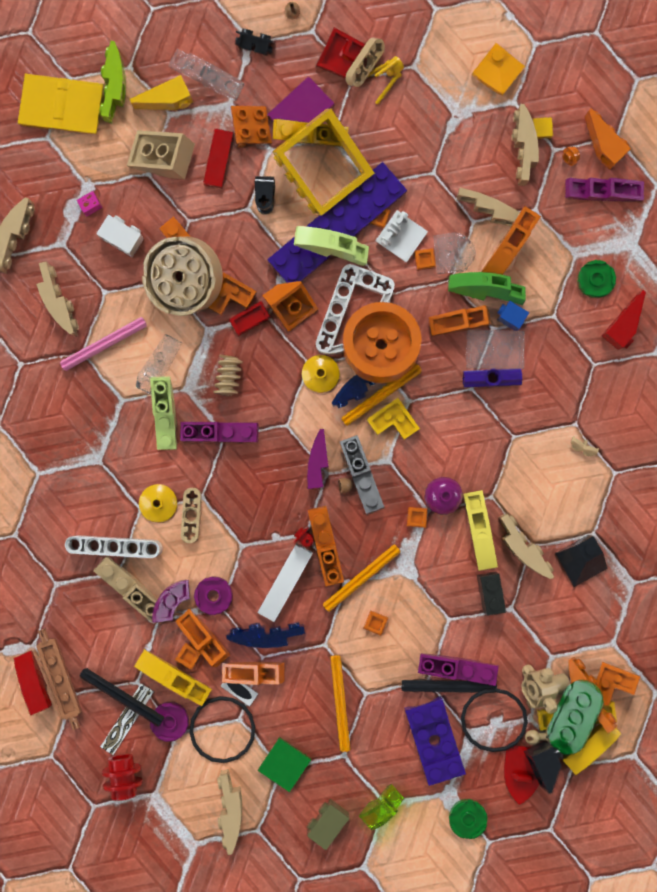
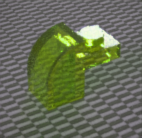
[359,784,404,831]

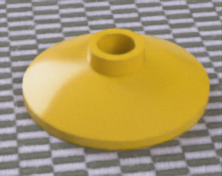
[302,355,340,393]
[139,484,177,522]

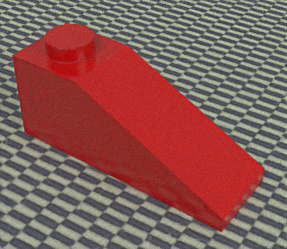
[601,290,646,350]

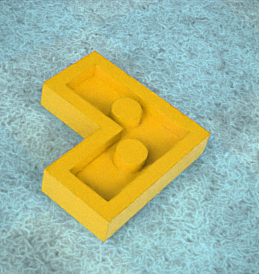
[367,398,420,440]

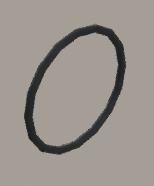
[461,688,528,752]
[189,696,256,763]

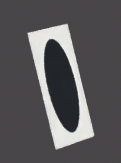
[221,683,258,706]

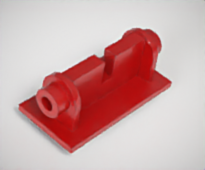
[293,526,314,547]

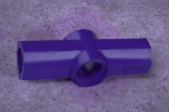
[462,369,522,388]

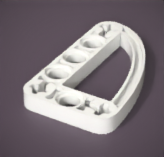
[316,264,394,355]

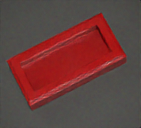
[229,301,271,337]

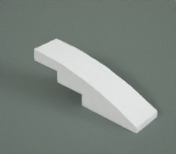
[258,543,313,622]

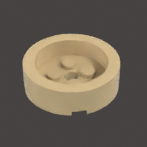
[142,236,223,316]

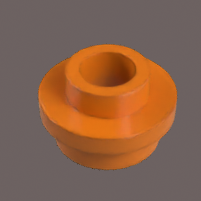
[562,147,580,166]

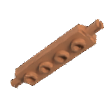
[36,628,82,730]

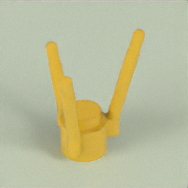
[368,56,404,104]

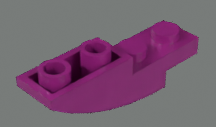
[180,422,259,443]
[418,653,499,686]

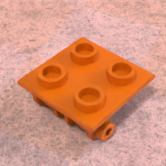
[230,106,272,148]

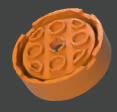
[343,302,421,383]

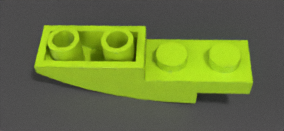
[99,40,126,123]

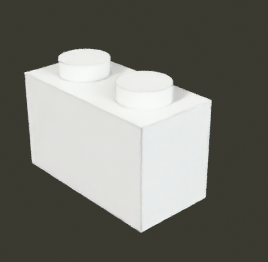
[97,215,144,258]

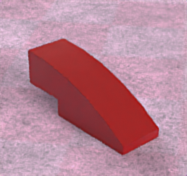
[13,650,53,716]

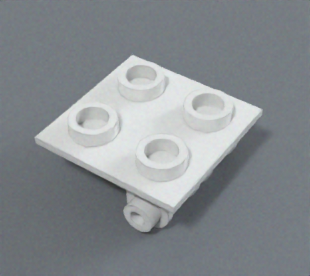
[376,210,428,262]

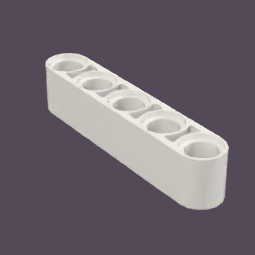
[65,535,163,558]

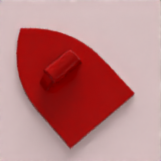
[504,744,539,805]

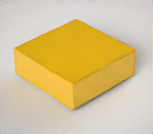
[532,117,553,139]

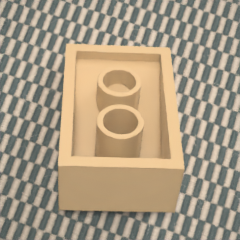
[127,130,195,179]

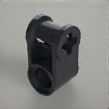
[255,176,275,215]

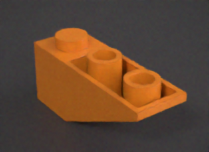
[584,108,631,170]

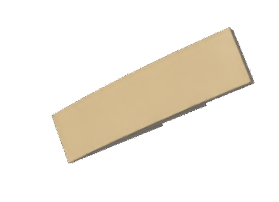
[456,188,520,226]

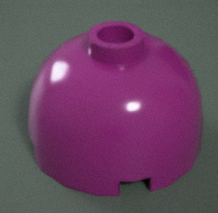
[424,477,463,515]

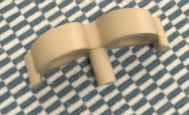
[571,436,599,457]

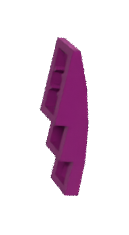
[565,178,644,202]

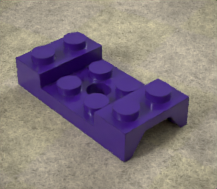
[404,696,466,786]

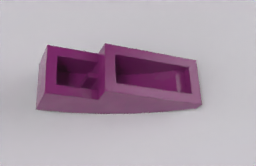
[307,429,328,489]

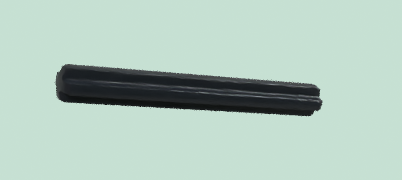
[80,668,164,726]
[401,680,497,693]

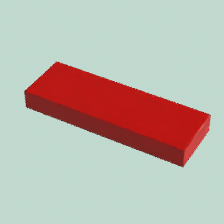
[203,128,234,189]

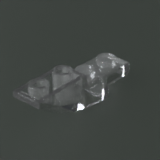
[168,49,244,101]

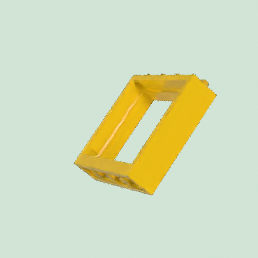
[272,108,374,216]

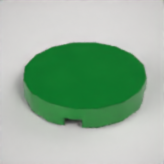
[577,260,616,299]
[449,799,488,839]

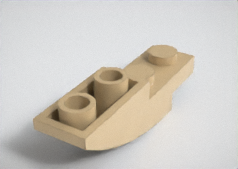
[512,104,539,186]
[0,197,35,274]
[36,262,79,337]
[498,514,554,579]
[94,556,157,623]
[217,769,243,855]

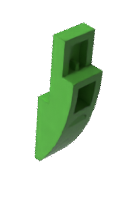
[448,272,526,305]

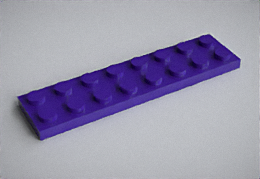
[267,162,407,283]

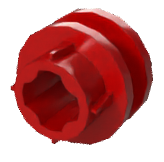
[102,754,143,801]

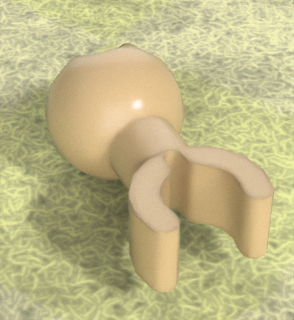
[525,730,550,745]

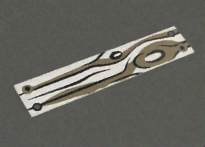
[100,683,154,755]

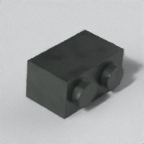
[477,572,506,616]

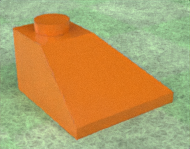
[262,281,318,332]

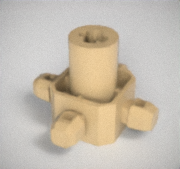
[521,665,570,714]

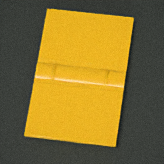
[18,74,104,135]

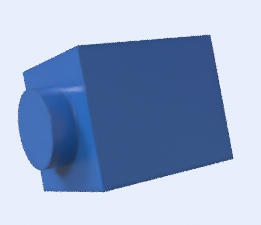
[497,301,529,332]

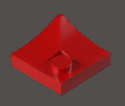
[316,27,365,79]

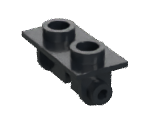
[235,28,276,55]

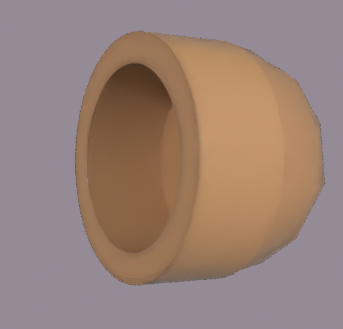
[285,1,300,19]
[338,478,353,494]

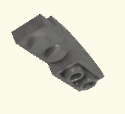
[340,435,385,515]

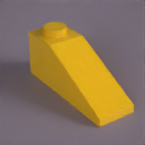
[129,75,193,110]

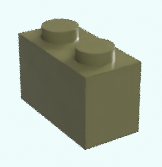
[307,799,349,850]

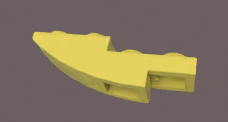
[464,490,498,571]

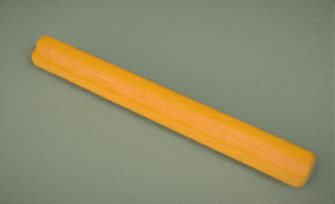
[341,364,422,426]
[323,544,401,612]
[330,655,350,752]

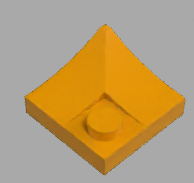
[471,43,525,95]

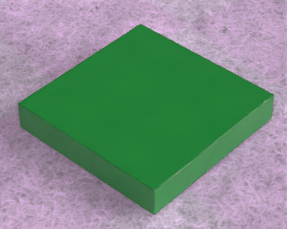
[258,737,311,792]

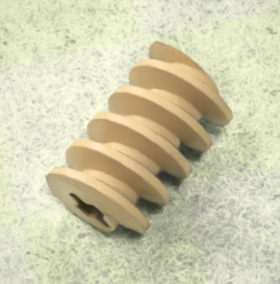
[213,355,243,396]

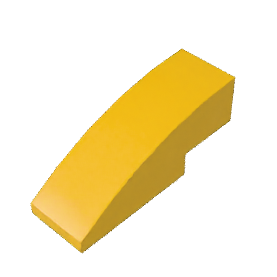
[563,724,621,775]

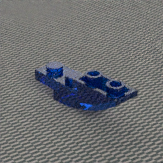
[332,374,378,409]
[226,622,306,648]

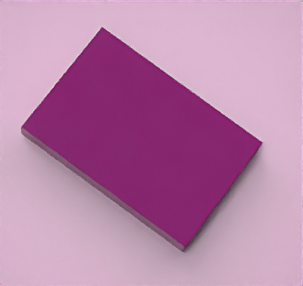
[267,76,334,123]

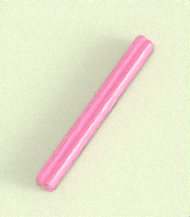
[60,317,147,371]

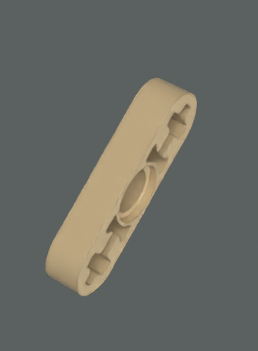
[346,38,385,87]
[181,488,202,543]

